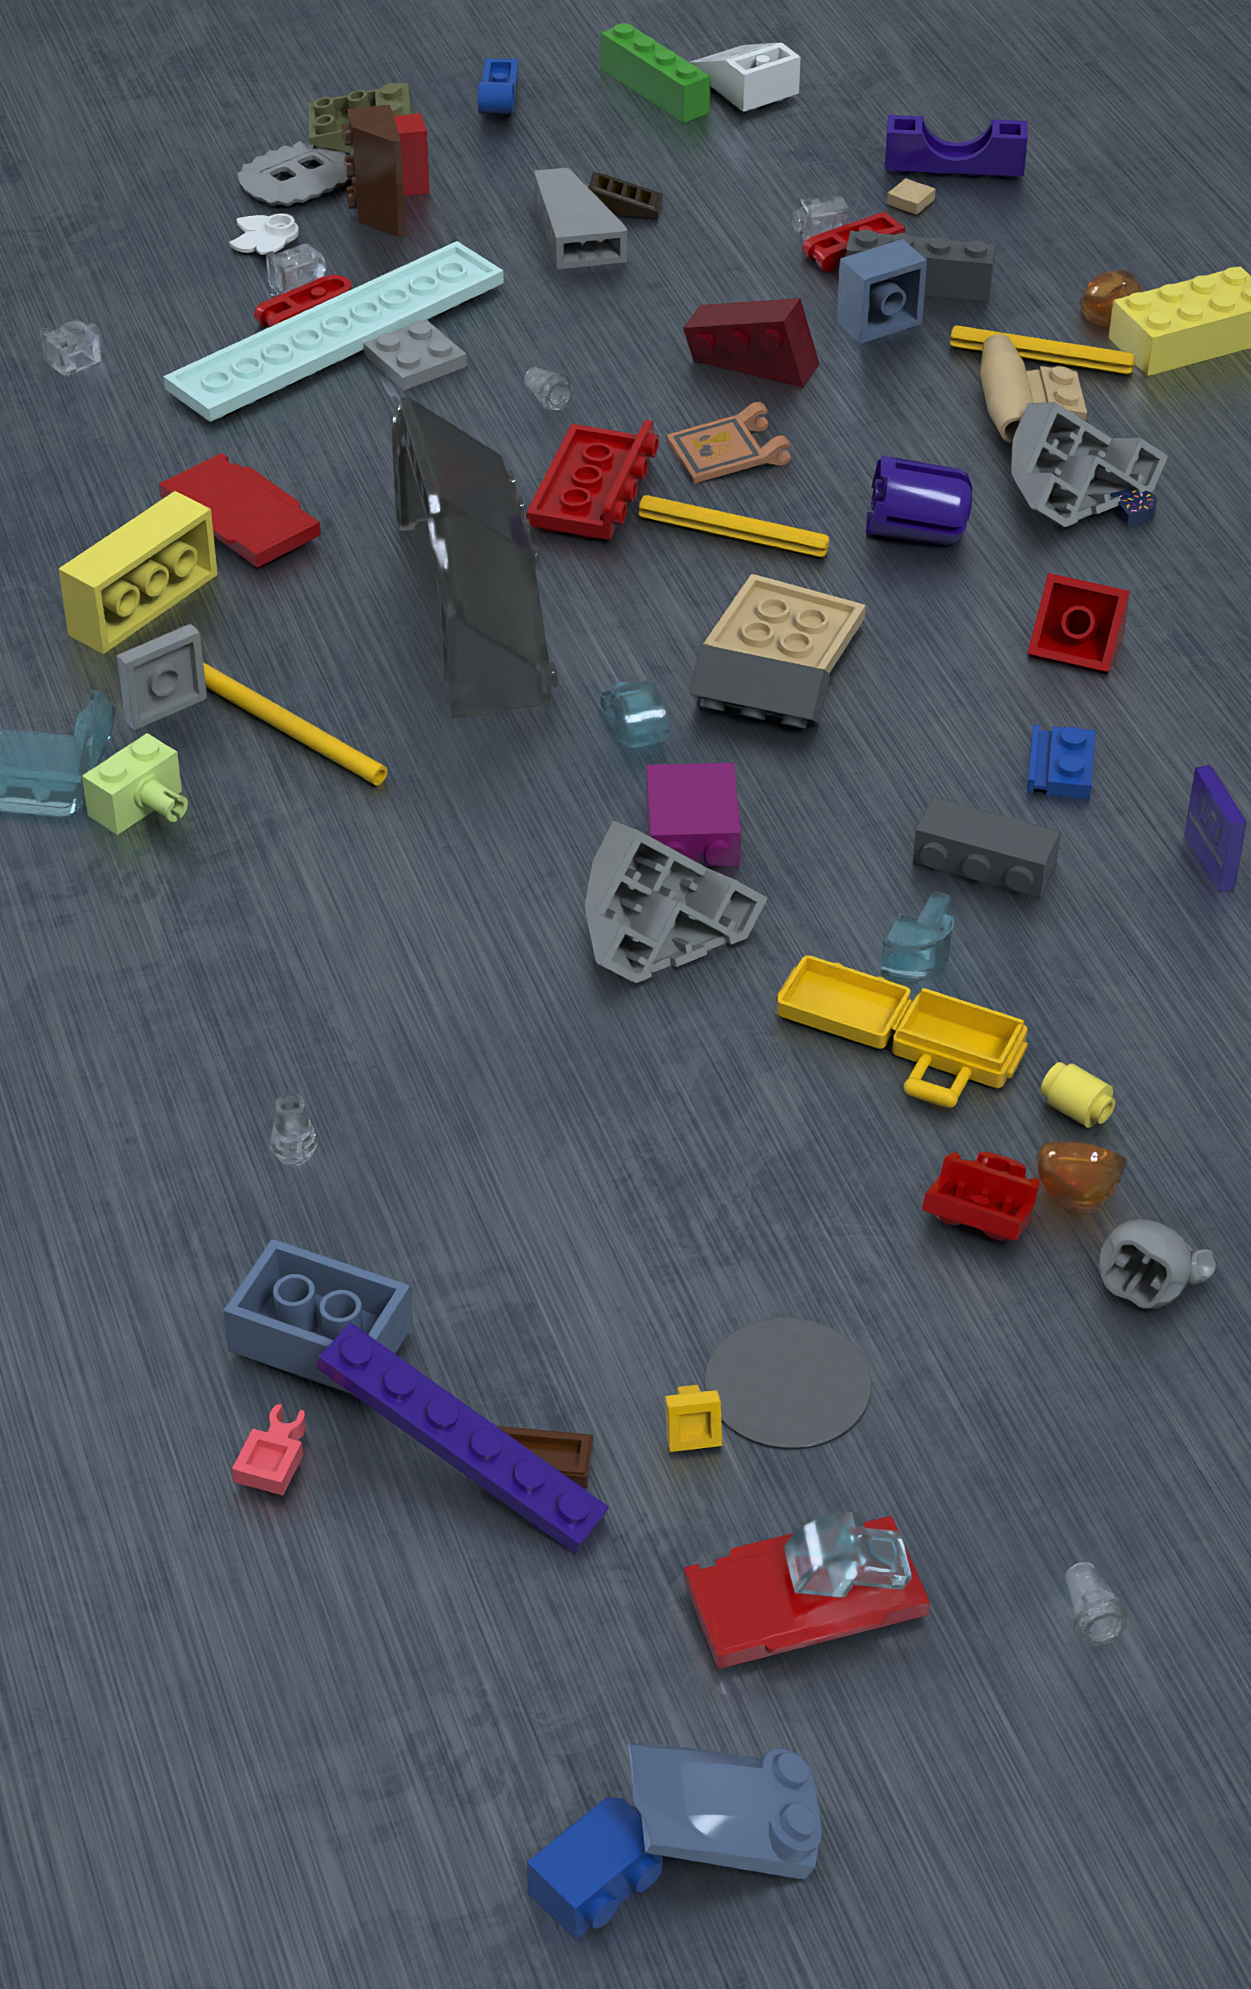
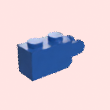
[527,1798,663,1940]

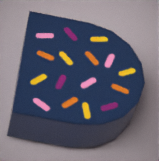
[1110,489,1157,526]

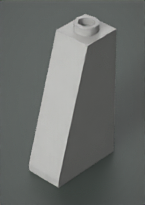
[534,167,627,269]

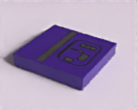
[1184,765,1247,892]

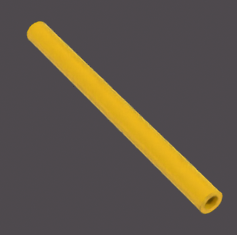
[203,662,388,786]

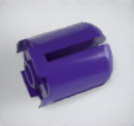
[866,455,973,547]

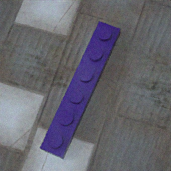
[315,1322,609,1554]

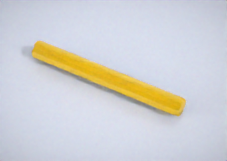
[950,325,1135,375]
[639,495,830,558]

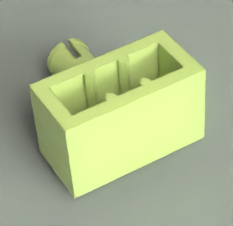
[82,733,188,835]

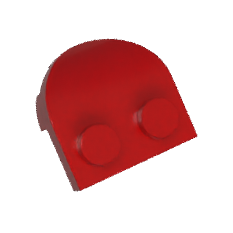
[922,1151,1040,1241]

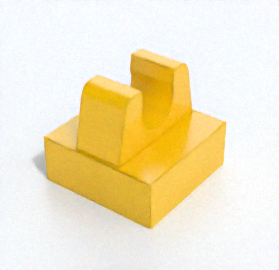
[665,1385,722,1452]

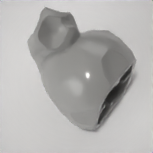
[1099,1219,1216,1309]

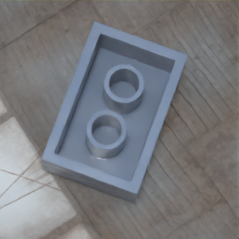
[223,1238,413,1394]

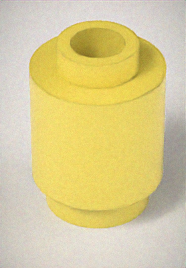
[1040,1062,1116,1128]

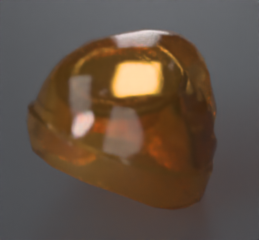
[1080,270,1143,330]
[1036,1142,1127,1215]

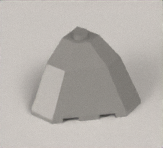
[1011,402,1168,527]
[584,820,768,983]

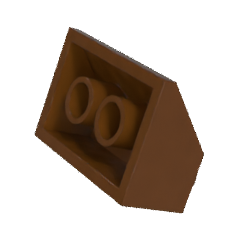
[342,105,406,237]

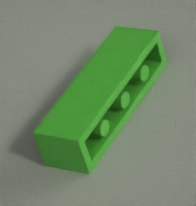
[600,23,711,123]

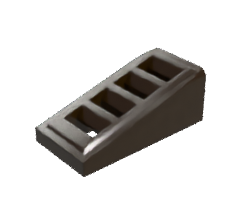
[588,172,663,219]

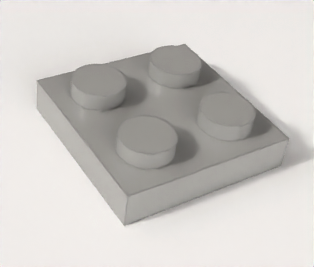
[363,320,467,391]
[117,624,207,731]

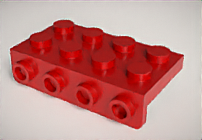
[526,420,659,540]

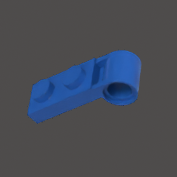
[478,58,519,114]

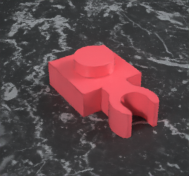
[232,1404,306,1496]

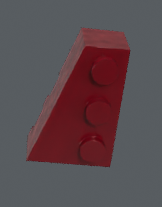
[683,298,819,388]

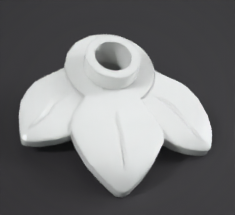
[229,214,299,255]

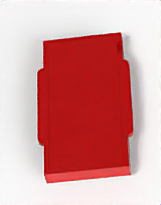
[159,453,321,568]
[684,1515,930,1669]

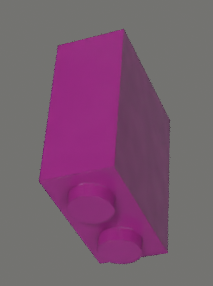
[646,763,741,867]

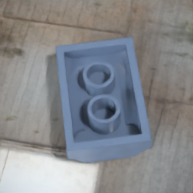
[627,1742,822,1880]

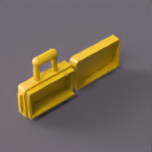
[776,955,1028,1108]

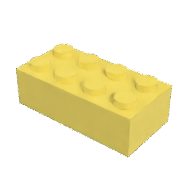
[1109,266,1251,376]
[58,491,218,654]

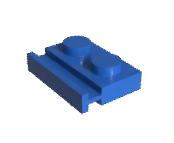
[1027,724,1096,799]

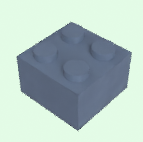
[836,239,927,344]

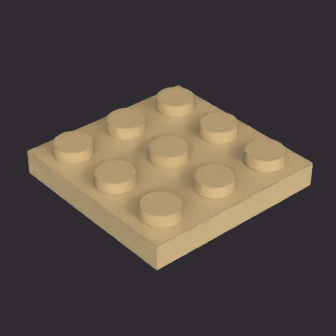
[703,574,866,673]

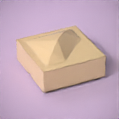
[887,178,936,215]

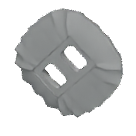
[238,141,352,207]

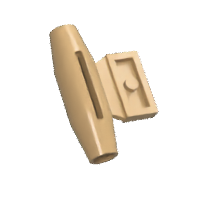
[980,334,1087,444]

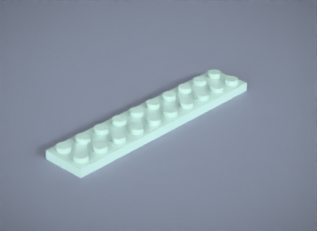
[163,241,504,422]

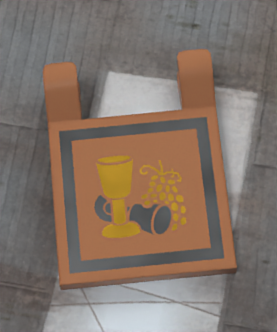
[666,402,791,484]

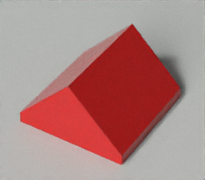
[1027,573,1130,673]

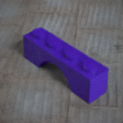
[885,115,1028,178]

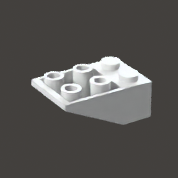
[689,43,801,112]

